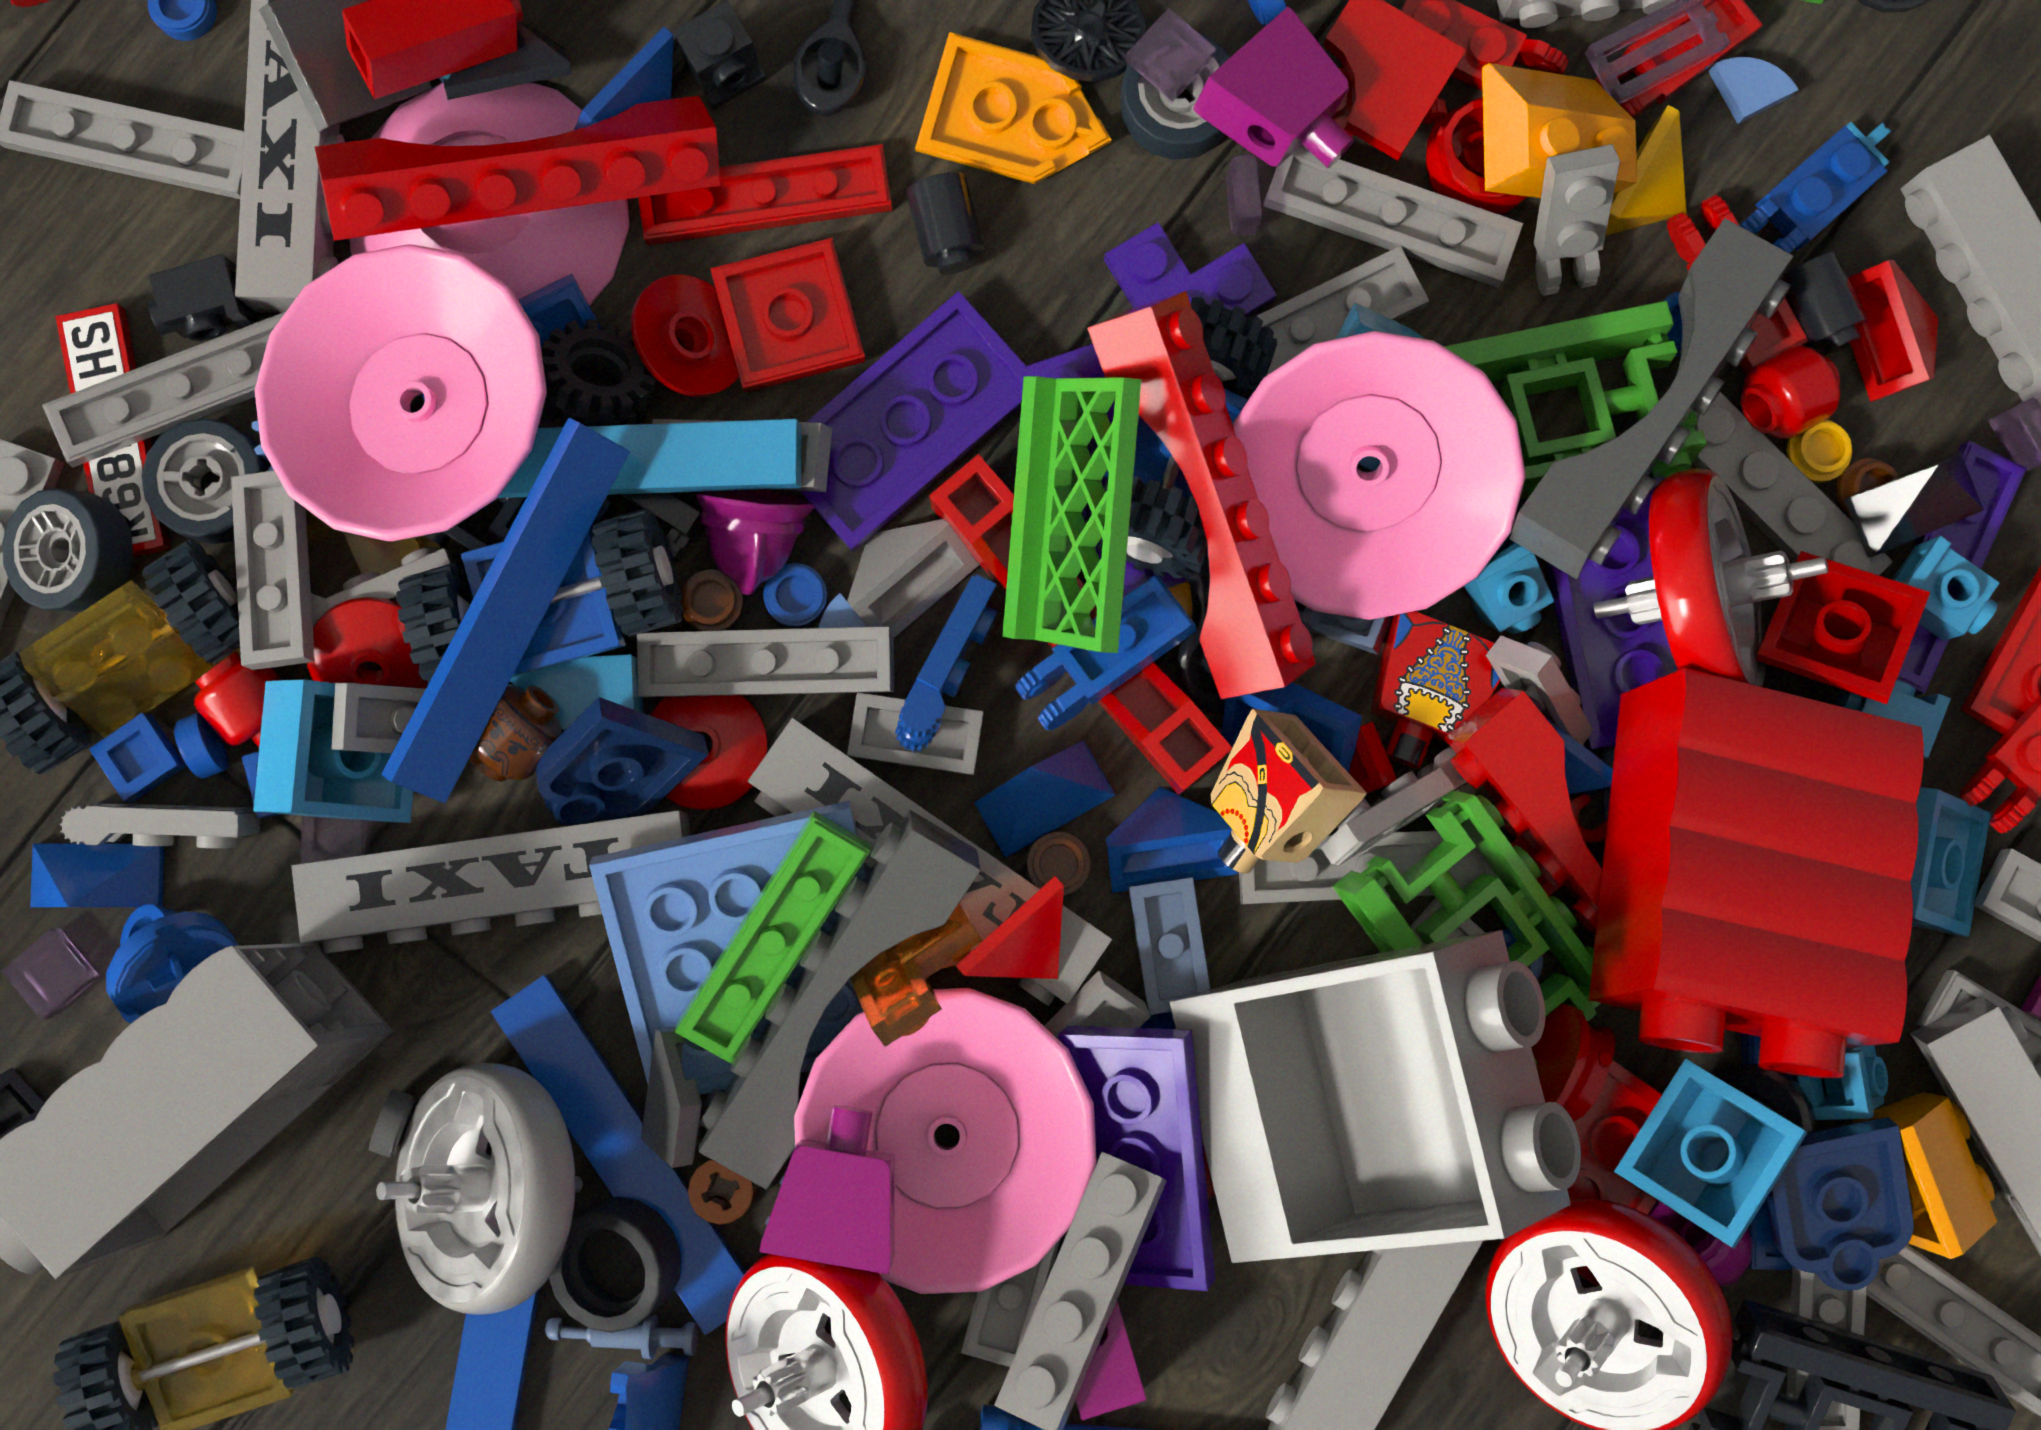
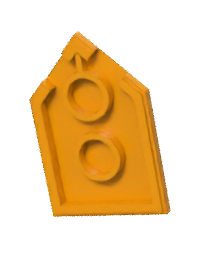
[915,32,1112,184]

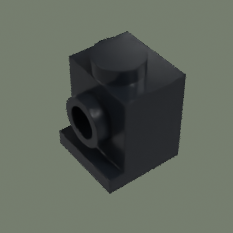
[672,0,767,110]
[148,253,258,341]

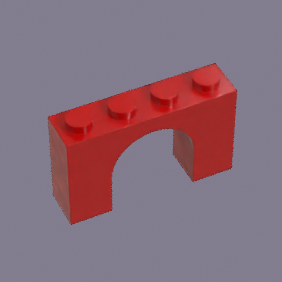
[342,0,523,100]

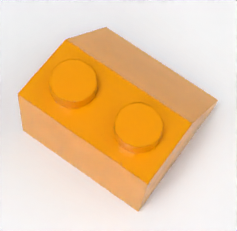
[1482,63,1637,198]
[1853,1092,1997,1259]

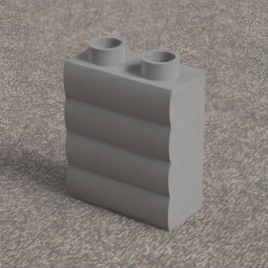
[1170,930,1581,1263]
[0,943,394,1279]

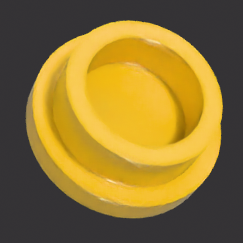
[1786,420,1852,483]

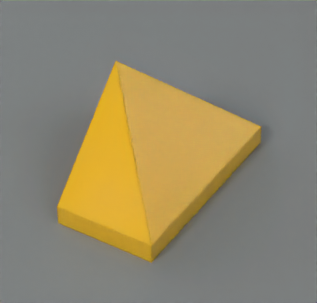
[1605,105,1687,236]

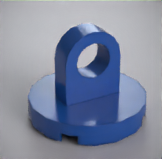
[106,904,239,1023]

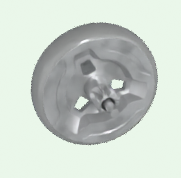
[376,1063,582,1315]

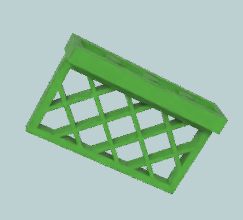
[1002,376,1141,653]

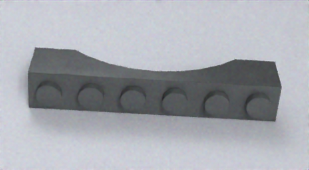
[1509,218,1793,579]
[699,810,981,1190]

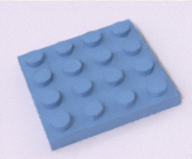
[589,801,896,1095]

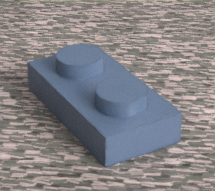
[1128,877,1210,1015]

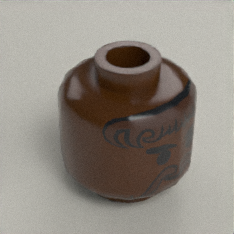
[469,684,563,782]

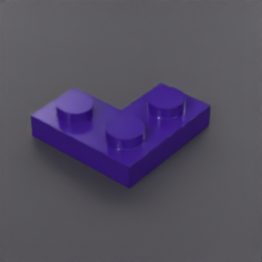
[1104,222,1277,318]

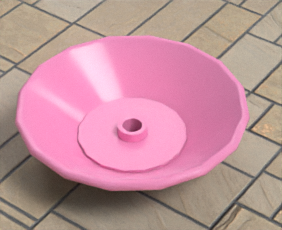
[350,82,630,305]
[255,244,547,542]
[1233,331,1526,620]
[794,988,1097,1294]

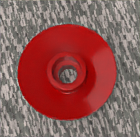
[631,274,739,397]
[307,597,428,689]
[650,695,768,810]

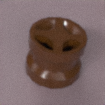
[688,1159,759,1224]

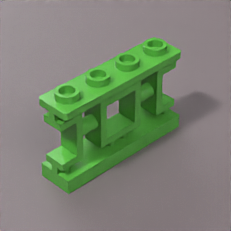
[1444,301,1707,499]
[1332,790,1612,1065]

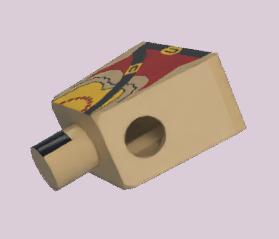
[1211,709,1367,874]

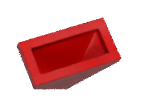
[1848,260,1938,402]
[956,876,1064,979]

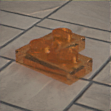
[850,902,983,1047]

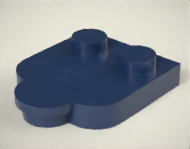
[536,697,708,826]
[1766,1117,1914,1291]

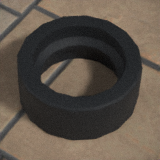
[549,1197,681,1333]

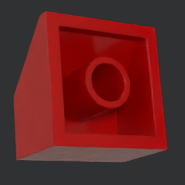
[1756,551,1931,704]

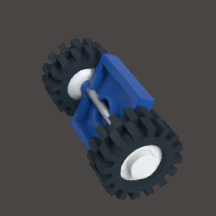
[1097,297,1277,578]
[396,509,683,684]

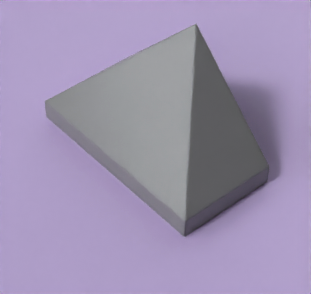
[847,519,979,638]

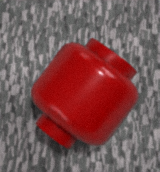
[1740,345,1841,440]
[194,651,282,747]

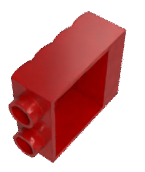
[1589,668,1924,1078]

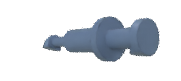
[545,1314,699,1360]

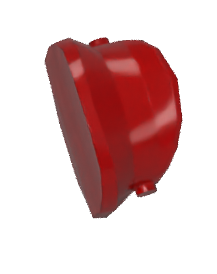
[1426,97,1527,215]
[1531,1003,1616,1122]

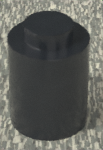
[906,172,985,275]
[1782,252,1869,355]

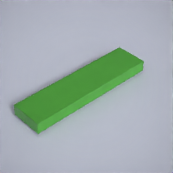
[675,811,871,1064]

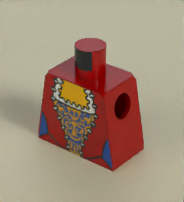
[1371,611,1500,769]

